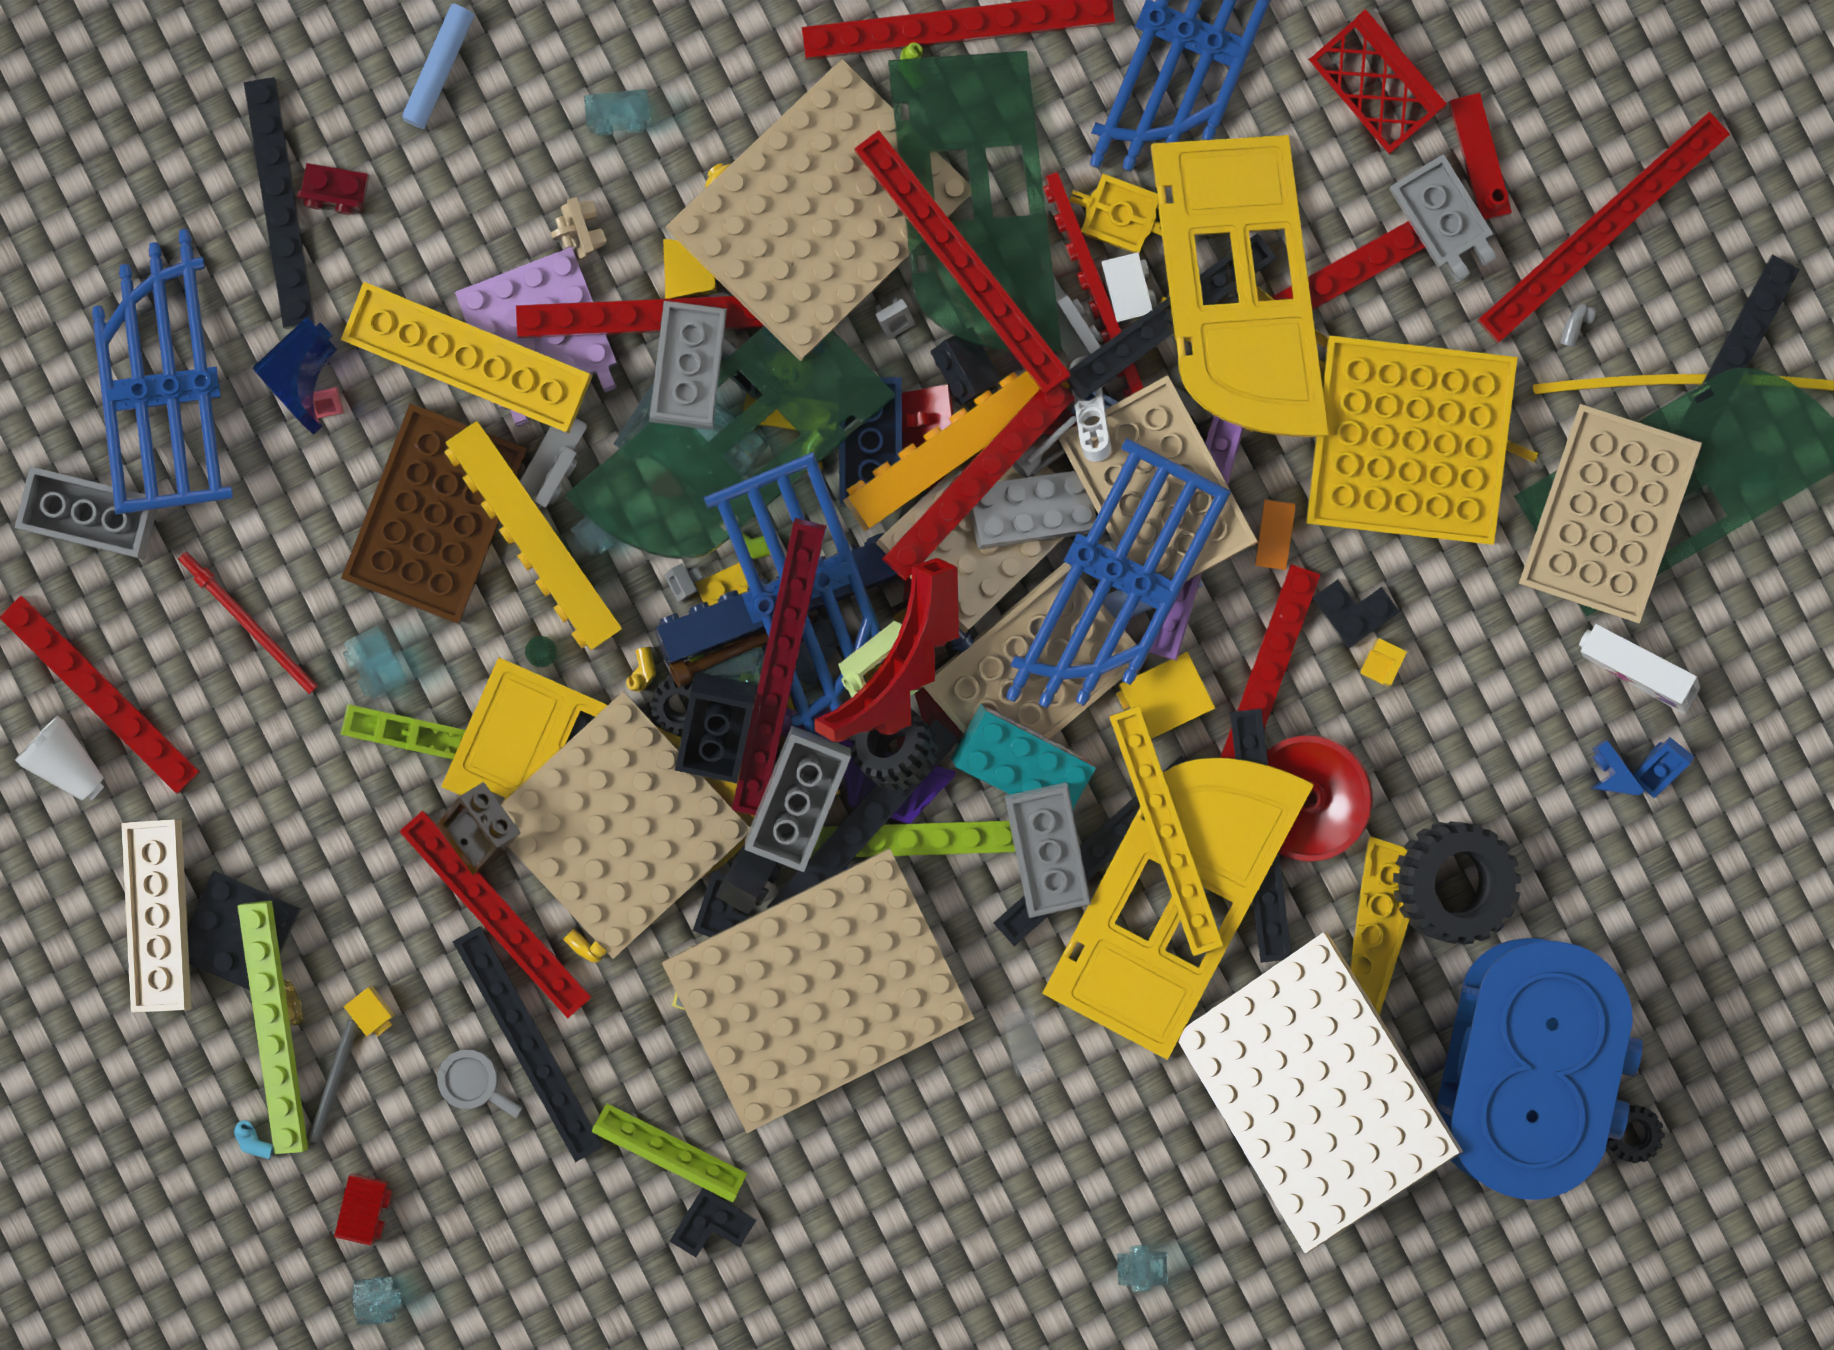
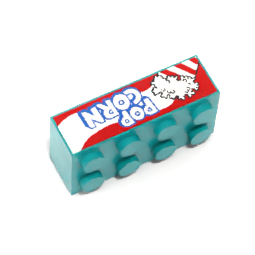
[950,704,1096,810]

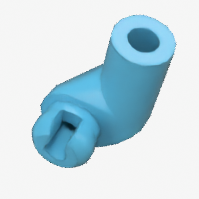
[234,1120,274,1160]

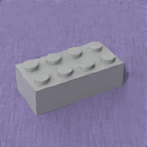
[14,467,157,560]
[744,726,851,872]

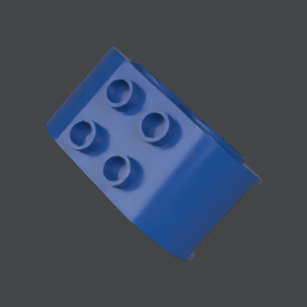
[1436,938,1643,1200]

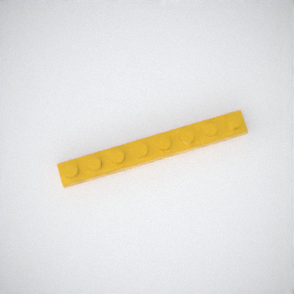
[1109,705,1223,956]

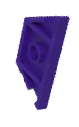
[839,740,956,824]

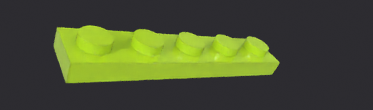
[592,1103,748,1202]

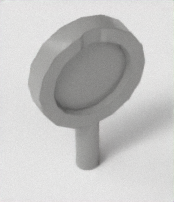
[437,1049,523,1118]

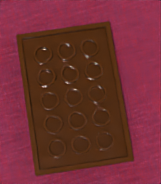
[341,403,528,625]

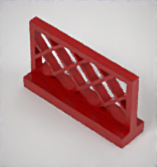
[1308,9,1447,155]

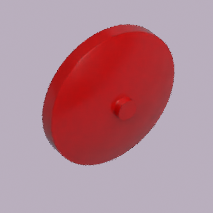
[1267,735,1373,862]

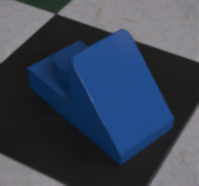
[1632,737,1694,798]
[1591,740,1645,796]

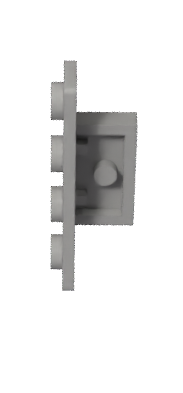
[1026,273,1117,388]
[520,418,587,510]

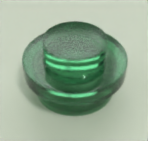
[525,636,557,667]

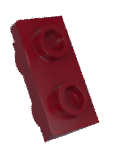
[297,163,369,216]

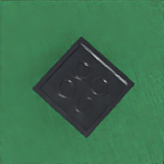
[187,870,301,990]

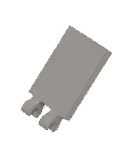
[1389,154,1497,283]

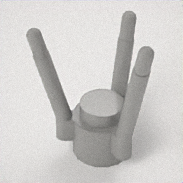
[1012,416,1077,478]

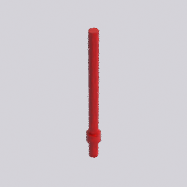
[178,551,318,695]

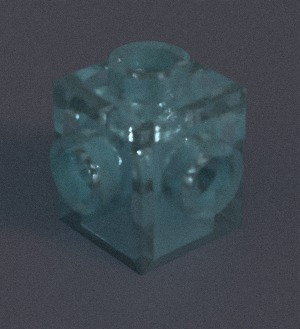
[1117,1245,1168,1292]
[352,1277,401,1325]

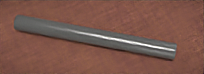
[308,1019,359,1144]

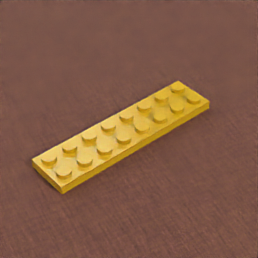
[341,282,593,433]

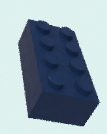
[838,377,903,507]

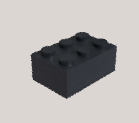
[675,672,758,784]

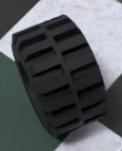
[850,709,938,791]

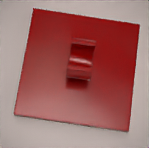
[902,384,953,450]

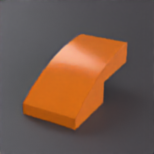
[1254,499,1295,570]

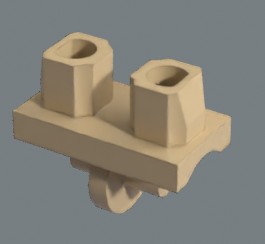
[551,197,606,260]

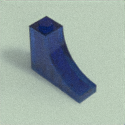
[252,317,337,435]

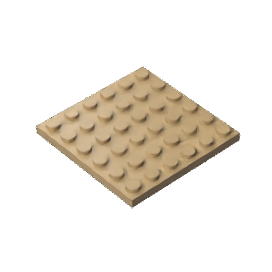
[484,691,750,959]

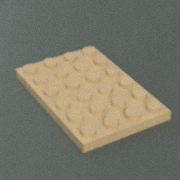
[1058,375,1258,581]
[1519,404,1702,624]
[876,447,1065,633]
[923,562,1147,739]

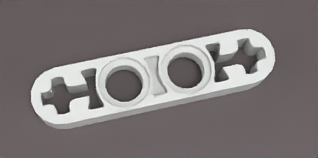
[1069,356,1111,462]

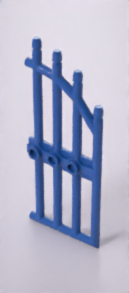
[1090,0,1271,172]
[92,229,233,515]
[1006,438,1232,708]
[704,452,882,736]

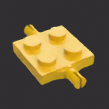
[1069,173,1162,253]

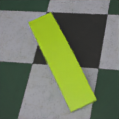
[340,704,466,759]

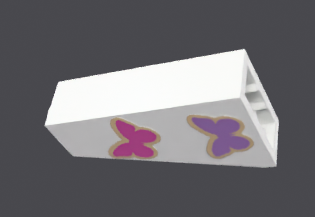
[1579,624,1700,715]

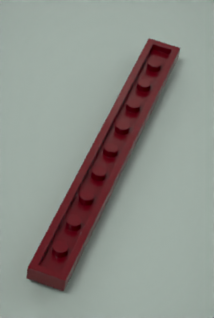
[732,518,827,816]

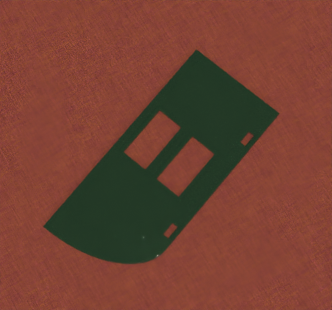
[887,51,1062,353]
[565,326,895,559]
[1514,368,1834,616]

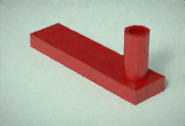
[1448,92,1512,221]

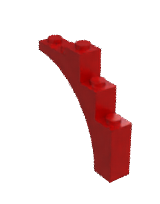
[815,558,959,742]

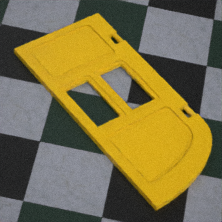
[1151,135,1329,437]
[441,657,755,878]
[1042,758,1314,1060]

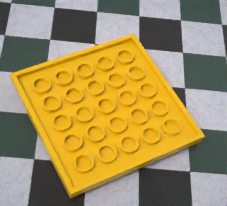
[1306,336,1518,545]

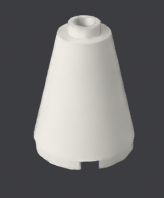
[15,715,104,801]

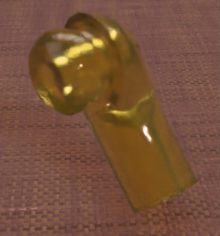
[284,979,304,1026]

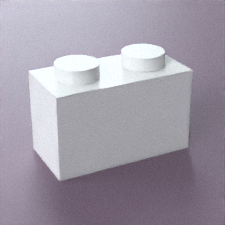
[1100,252,1157,325]

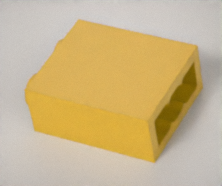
[1116,651,1215,739]

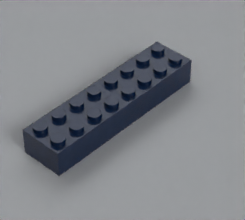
[655,533,900,668]

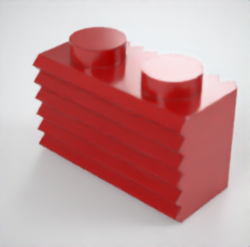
[334,1173,392,1246]

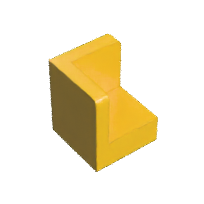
[1360,638,1407,687]

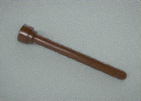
[669,614,812,688]

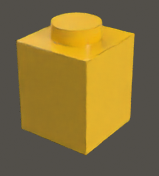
[343,986,396,1037]

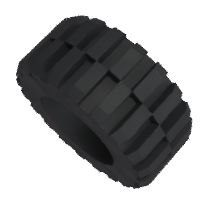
[1393,821,1521,945]

